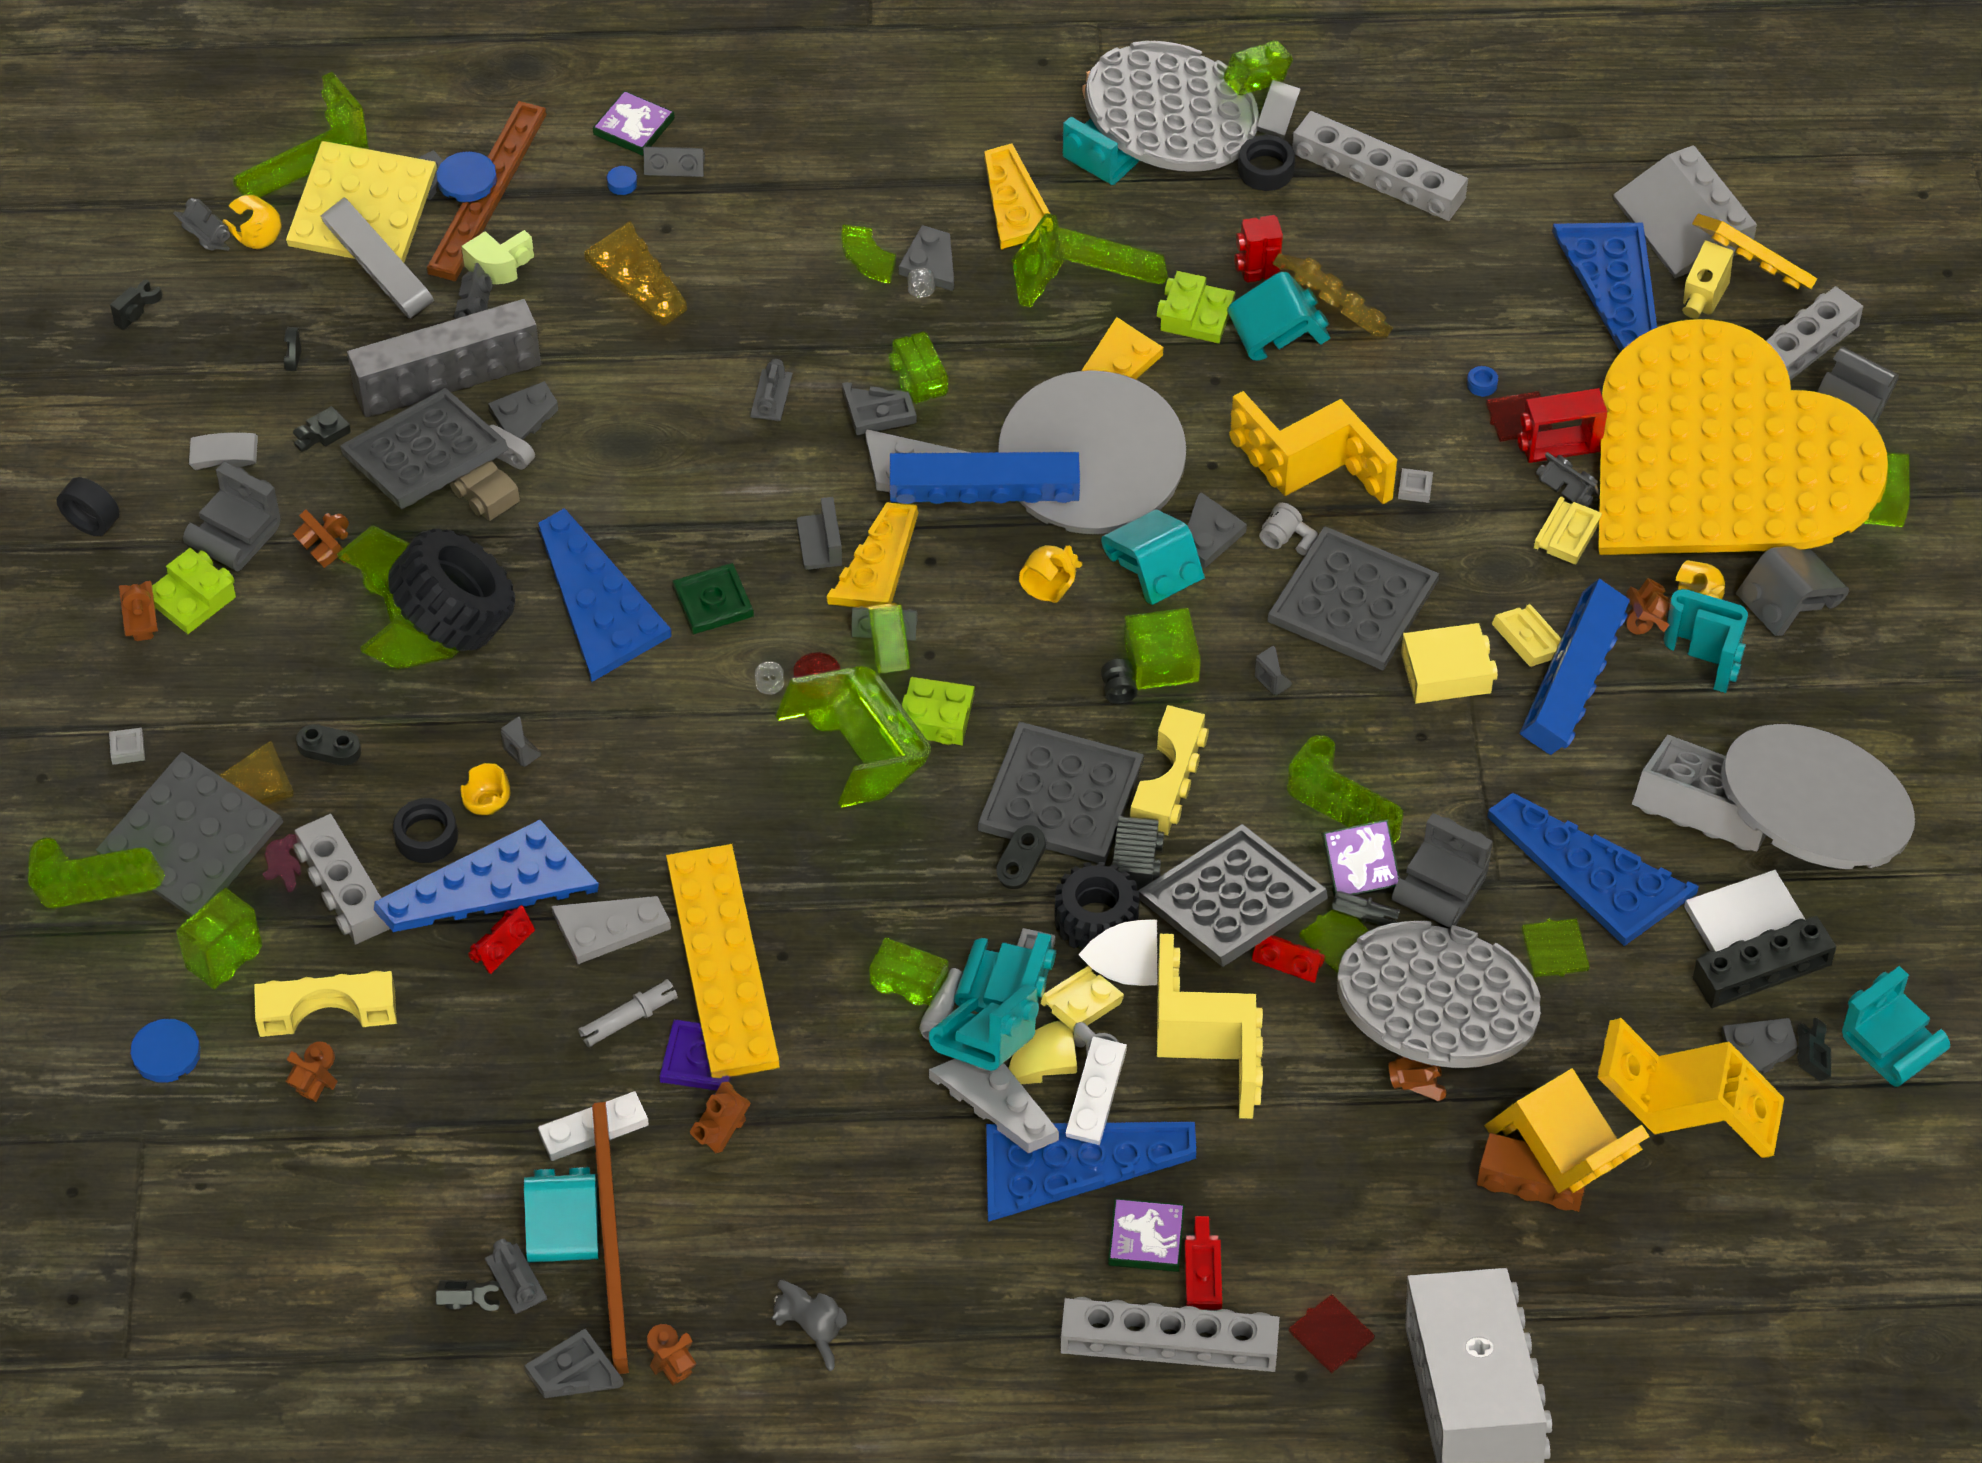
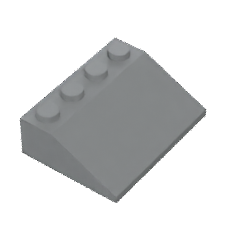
[1613,145,1757,278]
[1632,734,1766,852]

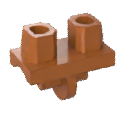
[293,509,351,568]
[1625,578,1671,635]
[119,581,158,641]
[286,1041,338,1102]
[690,1082,751,1153]
[647,1324,696,1386]

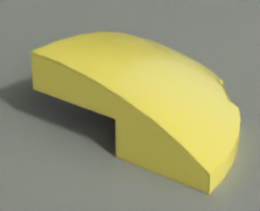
[1009,1020,1077,1084]

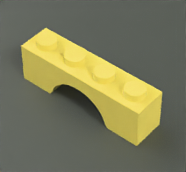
[1130,705,1209,836]
[254,971,397,1037]

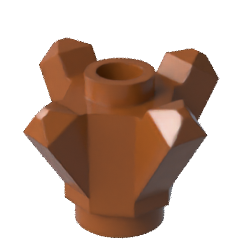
[1389,1056,1447,1101]

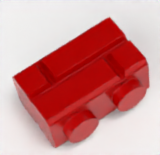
[1234,215,1283,283]

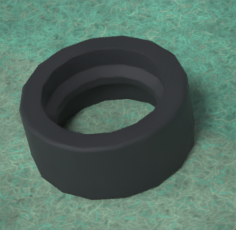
[1238,135,1295,191]
[56,477,120,536]
[393,798,458,863]

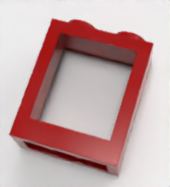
[1517,388,1608,463]

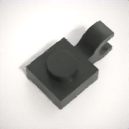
[110,279,162,330]
[293,406,351,452]
[1797,1017,1831,1081]
[436,1280,500,1311]

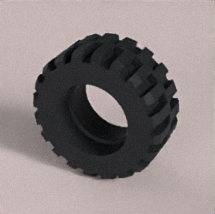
[388,529,515,651]

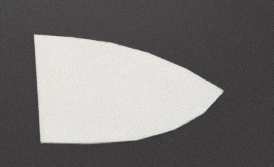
[1079,919,1157,986]

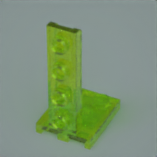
[233,72,369,198]
[1012,213,1168,307]

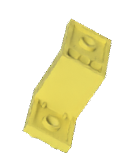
[1157,934,1263,1119]

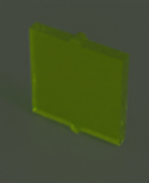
[1299,909,1369,973]
[1522,918,1590,977]

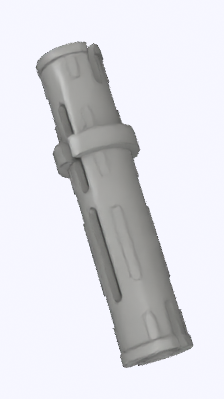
[578,979,678,1048]

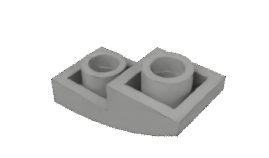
[1256,80,1300,139]
[189,433,258,470]

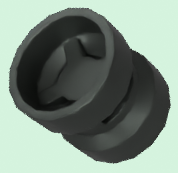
[1101,659,1138,704]

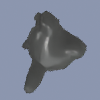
[771,1280,847,1371]

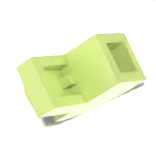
[462,230,534,284]

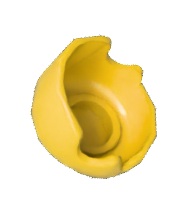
[460,763,510,815]

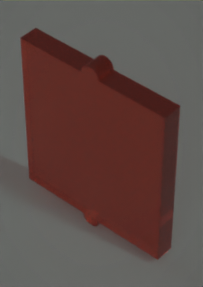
[1486,391,1553,442]
[1289,1294,1375,1373]

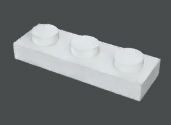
[1066,1036,1127,1145]
[538,1091,648,1161]

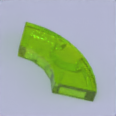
[842,224,896,283]

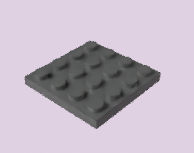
[340,388,508,509]
[1268,526,1439,671]
[978,721,1144,863]
[96,752,283,922]
[1138,824,1328,967]

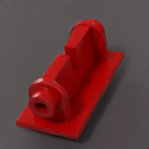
[468,905,535,974]
[1252,935,1326,983]

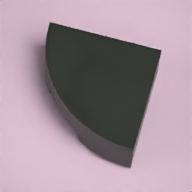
[284,327,302,371]

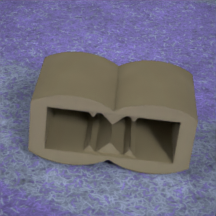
[450,461,520,521]

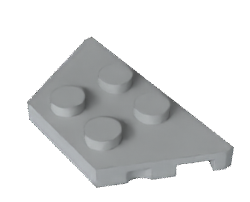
[865,429,971,493]

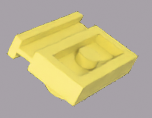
[1534,497,1602,565]
[1492,604,1561,667]
[1040,965,1124,1031]

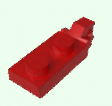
[1185,1216,1222,1310]

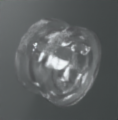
[907,268,935,297]
[755,662,784,694]

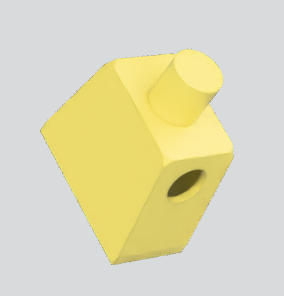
[1682,240,1734,319]

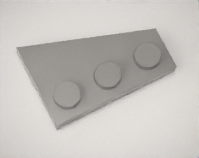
[552,896,671,964]

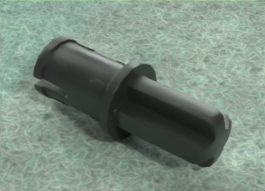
[1332,891,1400,926]

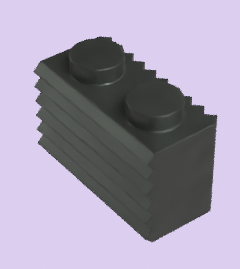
[1113,816,1164,889]

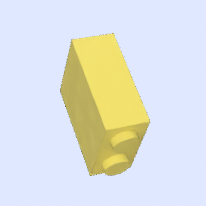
[1401,623,1498,704]

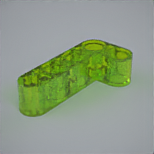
[1287,735,1403,844]
[28,837,165,908]

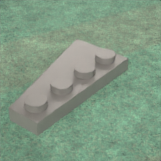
[929,1059,1059,1153]

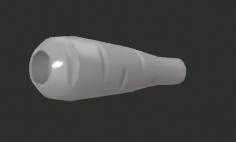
[919,968,962,1040]

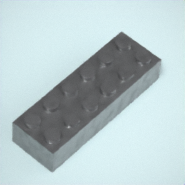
[347,299,541,418]

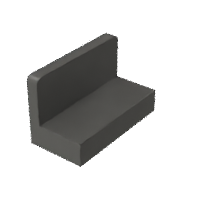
[797,497,842,570]

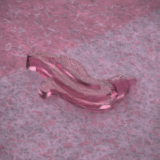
[263,833,301,892]

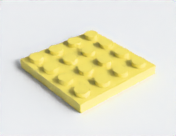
[286,141,437,262]

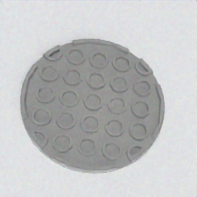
[1085,41,1259,172]
[999,370,1186,534]
[1721,724,1915,869]
[1337,921,1541,1068]

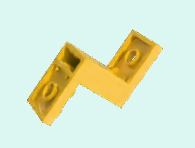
[1229,391,1397,504]
[1598,1018,1784,1158]
[1484,1068,1650,1194]

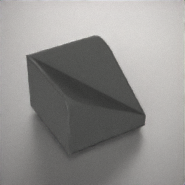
[1255,646,1292,696]
[501,717,541,767]

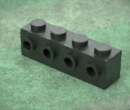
[1693,916,1836,1009]

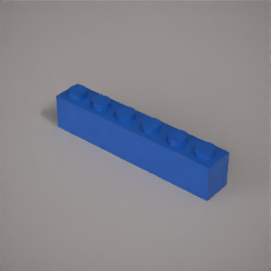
[890,452,1080,504]
[1519,578,1630,755]

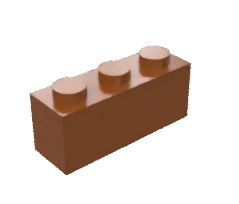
[1477,1133,1586,1212]

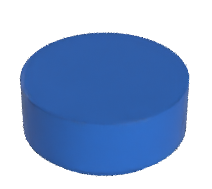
[607,166,637,195]
[1467,366,1498,397]

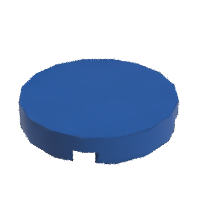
[437,151,497,202]
[130,1019,201,1082]

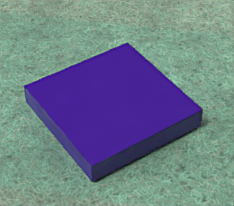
[660,1019,731,1091]

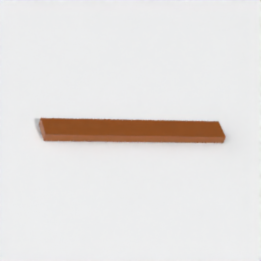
[427,101,546,281]
[592,1102,629,1374]

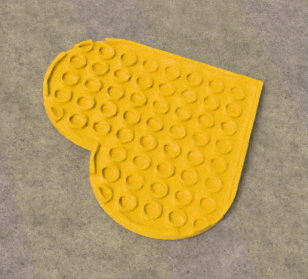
[1599,319,1888,555]

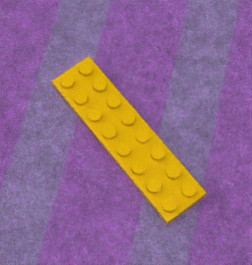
[666,844,780,1078]

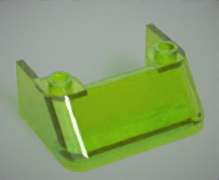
[337,525,460,669]
[775,666,931,808]

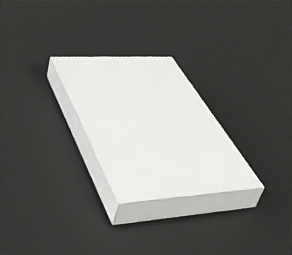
[1684,870,1805,952]

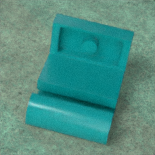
[1063,117,1140,185]
[1227,272,1331,361]
[1101,509,1205,605]
[1663,589,1748,693]
[954,932,1056,1012]
[1842,966,1950,1087]
[929,984,1039,1071]
[524,1167,599,1263]

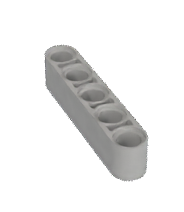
[320,197,434,319]

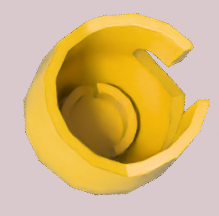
[223,195,281,249]
[1019,545,1082,603]
[1671,560,1725,600]

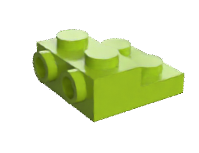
[1157,271,1235,344]
[152,548,236,634]
[898,677,974,745]

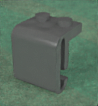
[1817,347,1899,426]
[183,462,281,571]
[1735,546,1849,636]
[1392,813,1493,928]

